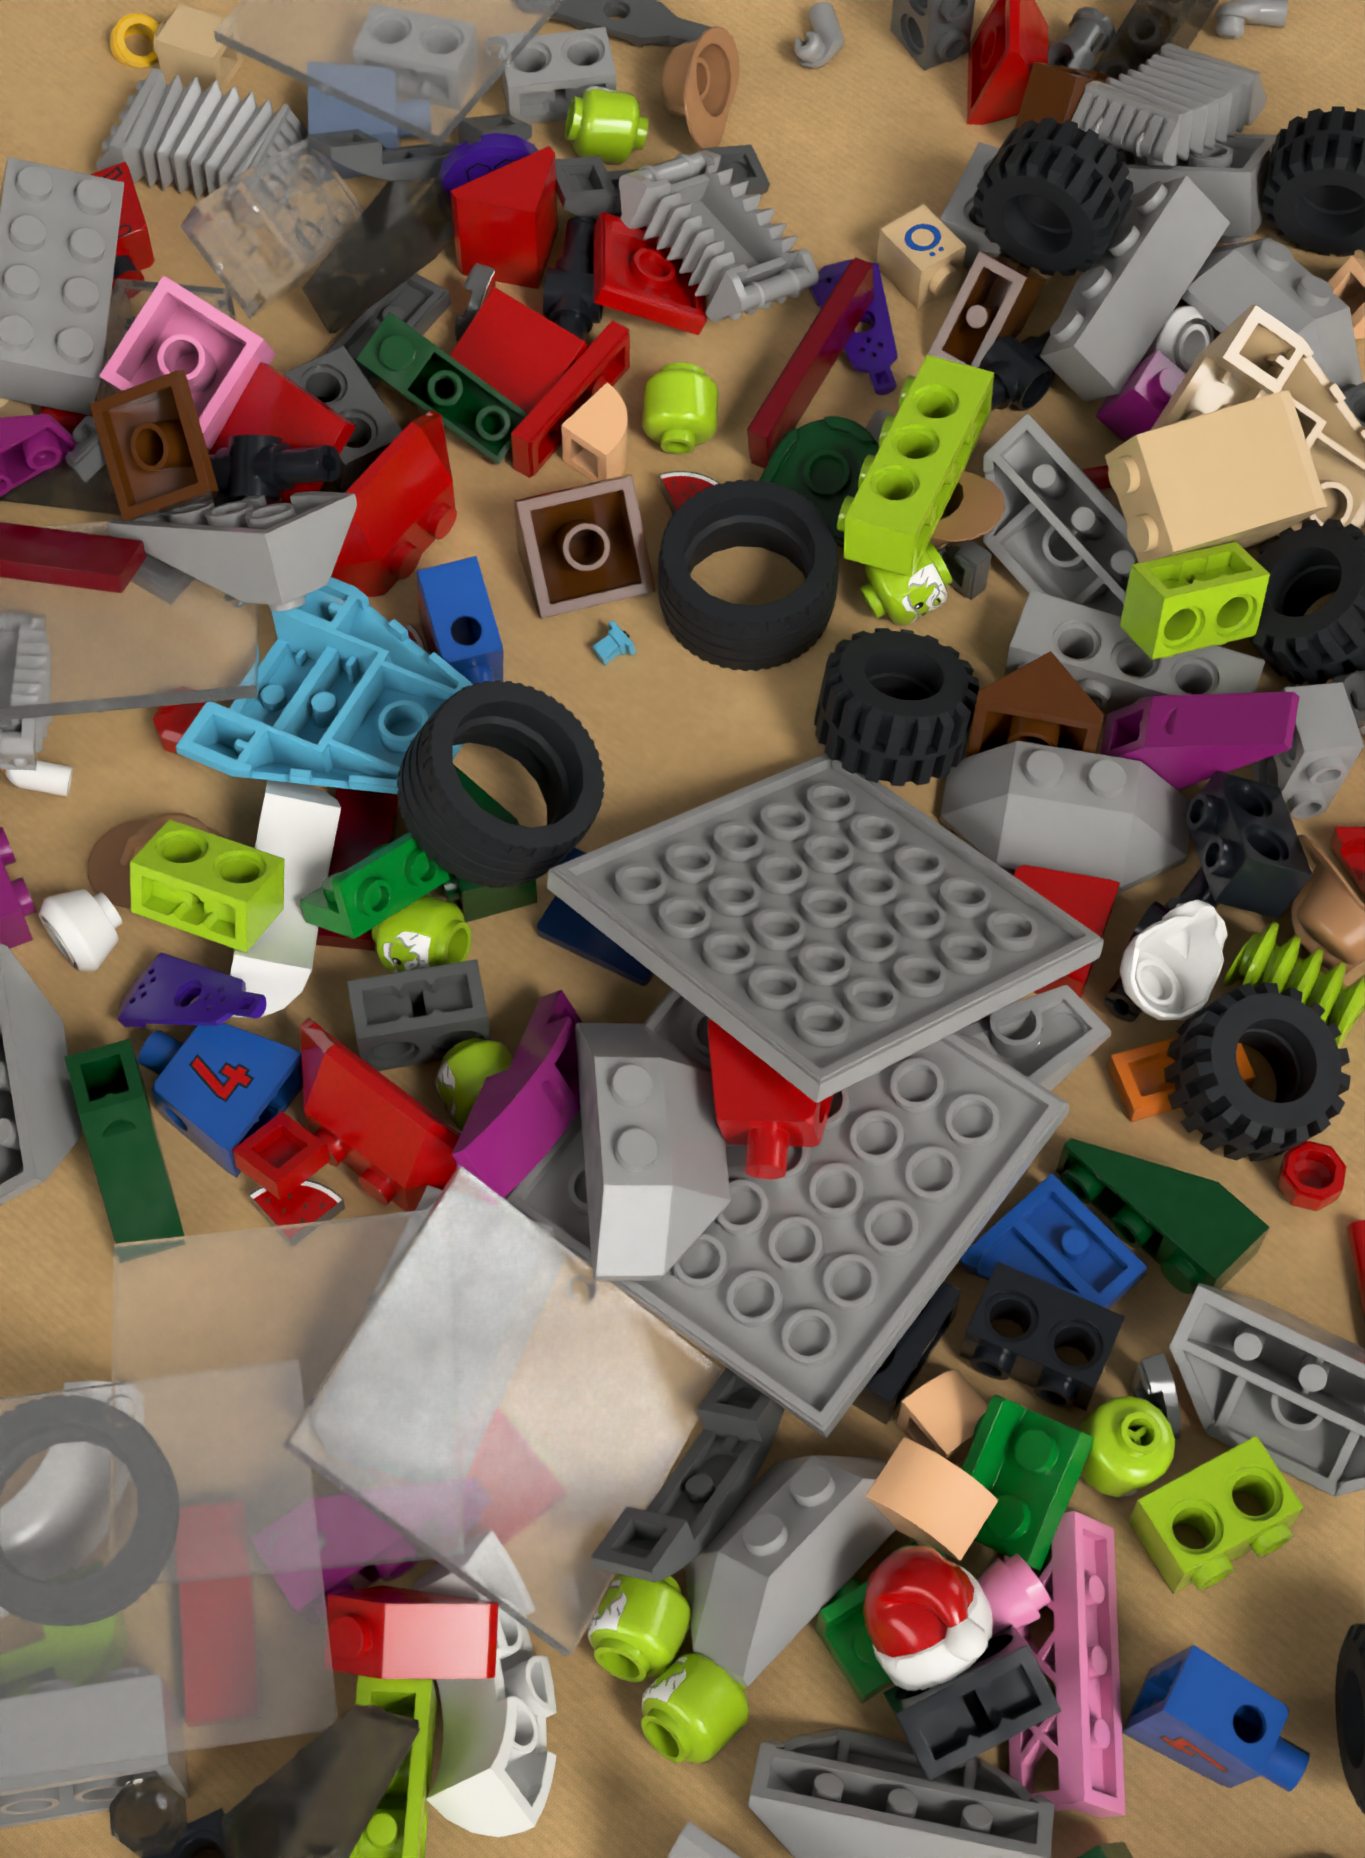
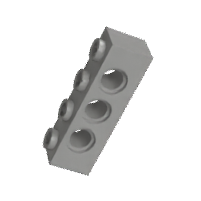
[1004,590,1265,713]

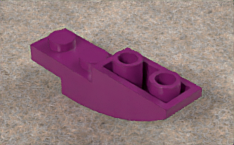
[452,989,583,1207]

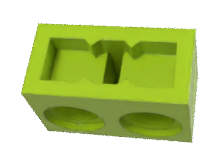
[1120,541,1270,660]
[130,819,285,953]
[1128,1435,1304,1594]

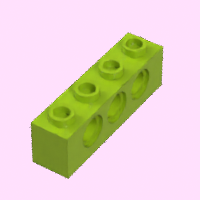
[837,355,994,577]
[341,1676,438,1858]

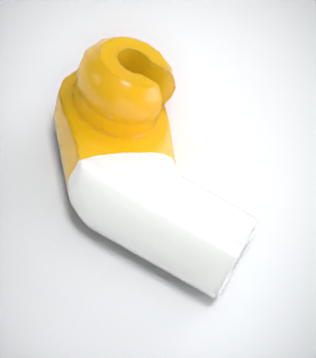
[0,760,73,797]

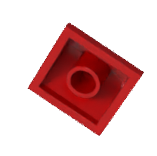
[967,0,1048,125]
[450,146,558,289]

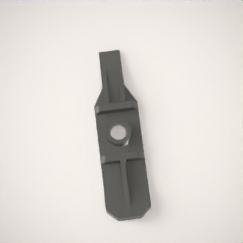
[514,0,711,48]

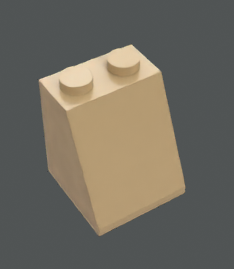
[1105,390,1327,563]

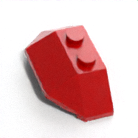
[331,410,457,597]
[300,1017,506,1214]

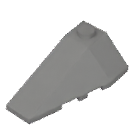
[1103,134,1277,243]
[107,491,357,611]

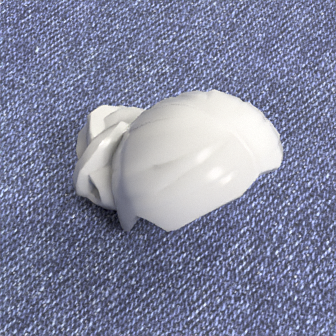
[1119,900,1228,1020]

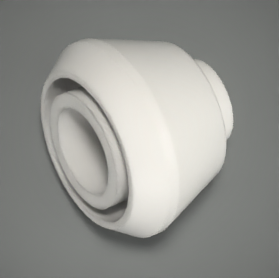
[1143,306,1215,374]
[39,889,123,972]

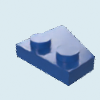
[959,1173,1148,1309]

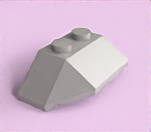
[1182,238,1363,389]
[983,413,1139,617]
[939,741,1191,893]
[0,943,82,1206]
[575,1023,731,1281]
[1169,1283,1365,1497]
[685,1455,896,1687]
[748,1728,1055,1858]

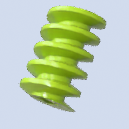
[1223,921,1365,1049]

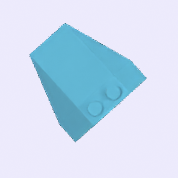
[175,577,473,794]

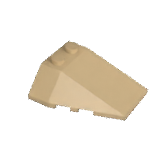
[1120,305,1365,560]

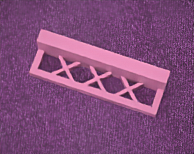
[1005,1511,1125,1818]

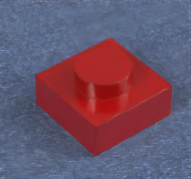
[232,1111,330,1201]

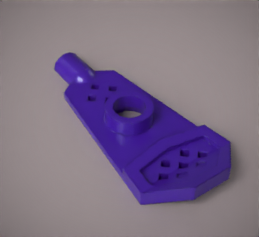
[809,259,898,395]
[117,952,267,1027]

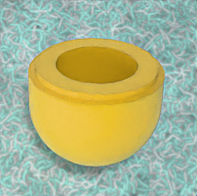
[109,13,159,68]

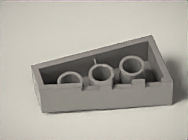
[1040,175,1230,402]

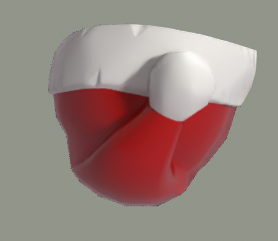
[863,1546,993,1691]

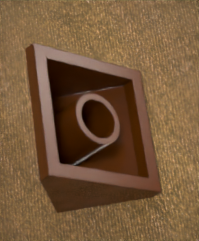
[89,370,219,522]
[514,474,656,619]
[966,651,1104,757]

